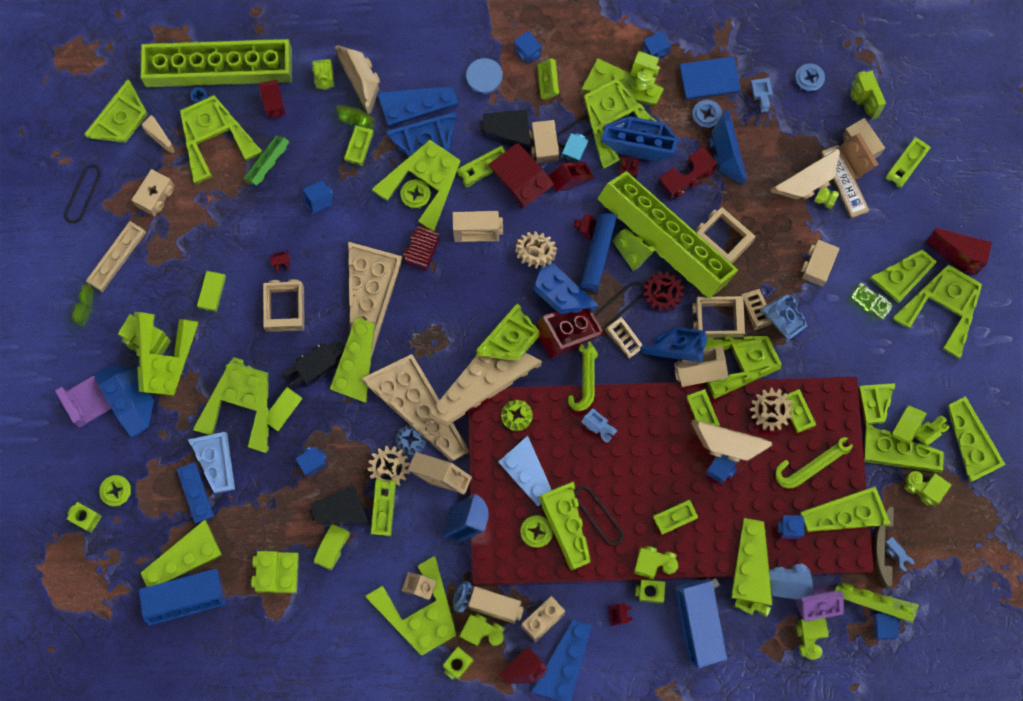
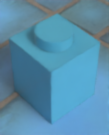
[561,133,588,163]

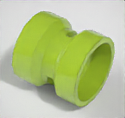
[814,187,839,209]

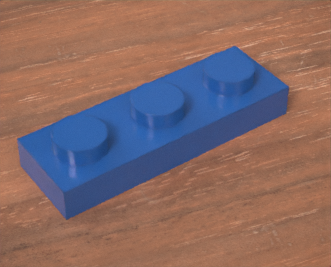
[177,462,215,524]

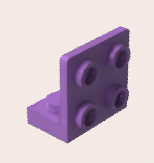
[55,376,112,428]
[794,586,844,621]

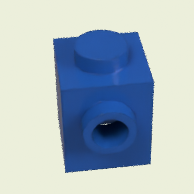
[514,30,542,64]
[641,31,671,61]
[303,181,333,214]
[295,446,328,478]
[706,454,737,484]
[777,515,804,539]
[872,611,901,640]

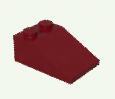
[488,143,554,210]
[925,227,992,275]
[535,308,605,359]

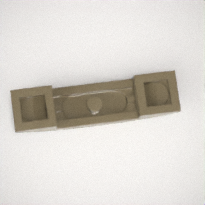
[873,507,894,588]

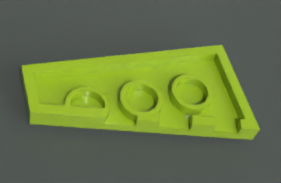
[582,59,664,107]
[330,317,375,403]
[947,396,1006,483]
[863,424,944,473]
[538,482,590,571]
[800,486,890,532]
[731,518,772,605]
[141,520,222,587]
[835,583,919,622]

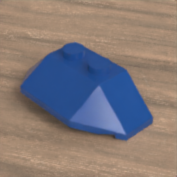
[708,110,747,185]
[601,116,679,162]
[94,364,154,438]

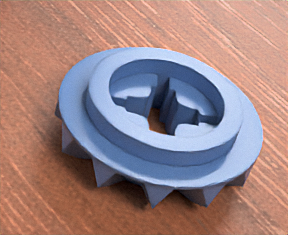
[795,63,825,92]
[692,100,722,129]
[395,425,426,455]
[453,581,473,613]

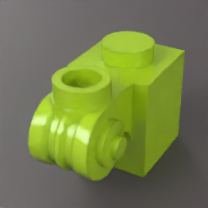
[630,51,660,90]
[312,59,335,90]
[904,471,951,507]
[634,546,678,579]
[460,614,505,647]
[796,618,829,660]

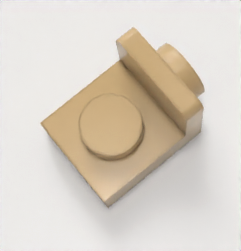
[401,572,436,600]

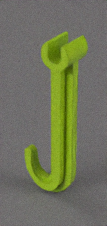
[568,341,598,411]
[775,437,853,489]

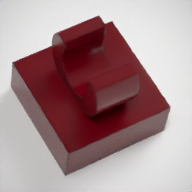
[619,157,639,178]
[573,214,596,239]
[270,250,290,273]
[608,603,633,626]

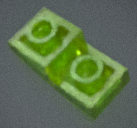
[336,105,375,129]
[849,282,893,320]
[72,284,94,327]

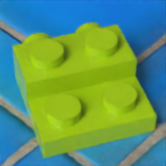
[850,71,886,120]
[251,551,299,593]

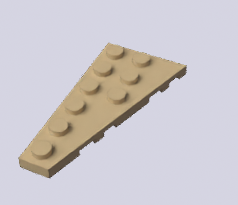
[348,242,403,358]
[429,353,542,426]
[361,354,469,462]

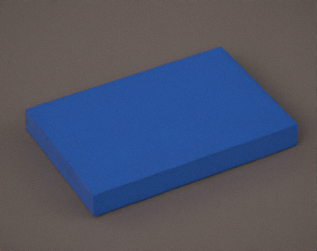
[679,57,741,100]

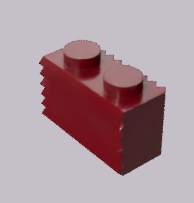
[403,226,440,271]

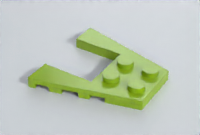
[584,78,657,170]
[180,95,262,184]
[372,140,461,231]
[892,265,982,359]
[134,312,198,395]
[705,336,782,399]
[193,362,269,453]
[366,556,457,656]

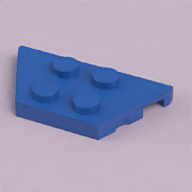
[386,112,456,158]
[533,263,598,314]
[640,327,707,362]

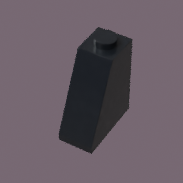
[479,109,531,151]
[308,485,370,526]

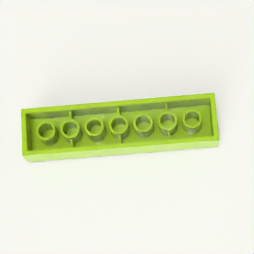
[141,39,292,87]
[597,171,738,299]

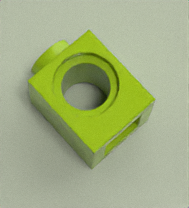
[67,502,102,533]
[635,580,665,604]
[443,647,474,680]

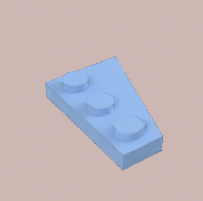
[188,432,235,494]
[498,436,552,507]

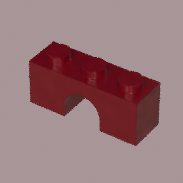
[657,146,717,201]

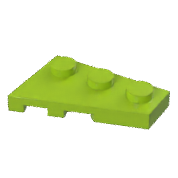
[870,249,937,304]

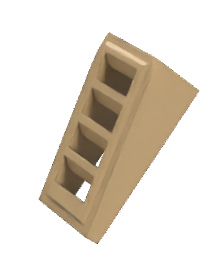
[142,115,175,154]
[741,289,772,330]
[604,317,643,359]

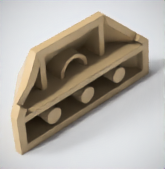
[334,45,380,115]
[770,149,840,199]
[692,420,772,462]

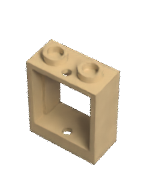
[695,207,756,264]
[453,211,503,242]
[263,279,304,332]
[692,296,745,339]
[674,346,728,387]
[408,452,472,495]
[469,587,524,624]
[521,596,565,642]

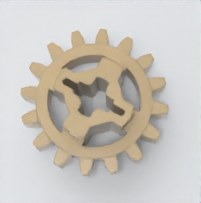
[515,231,557,268]
[750,388,794,431]
[368,446,410,486]

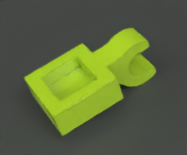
[914,416,950,446]
[734,599,771,617]

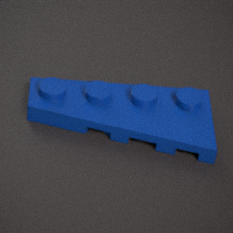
[377,87,458,128]
[531,620,592,701]

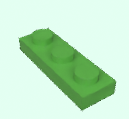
[243,135,289,186]

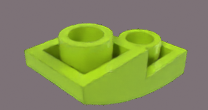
[267,387,303,431]
[892,405,927,444]
[314,524,350,570]

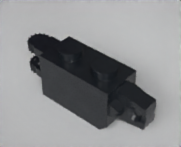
[282,340,345,389]

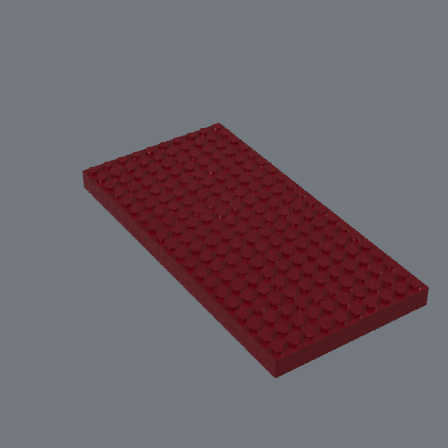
[469,377,874,587]

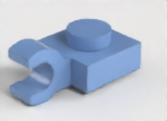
[750,78,773,113]
[581,409,617,443]
[885,537,914,572]

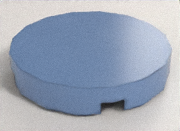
[466,58,503,94]

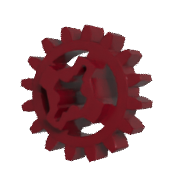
[643,271,684,313]

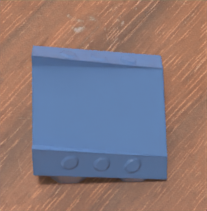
[759,295,807,339]
[769,564,814,600]

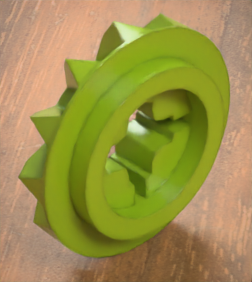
[401,179,430,209]
[501,399,533,431]
[99,475,131,507]
[521,516,553,548]

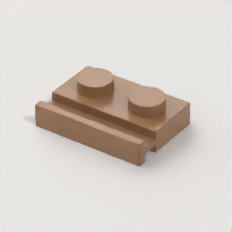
[837,133,879,180]

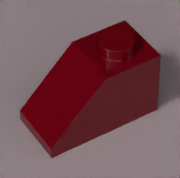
[259,80,286,119]
[549,162,594,191]
[499,646,548,684]

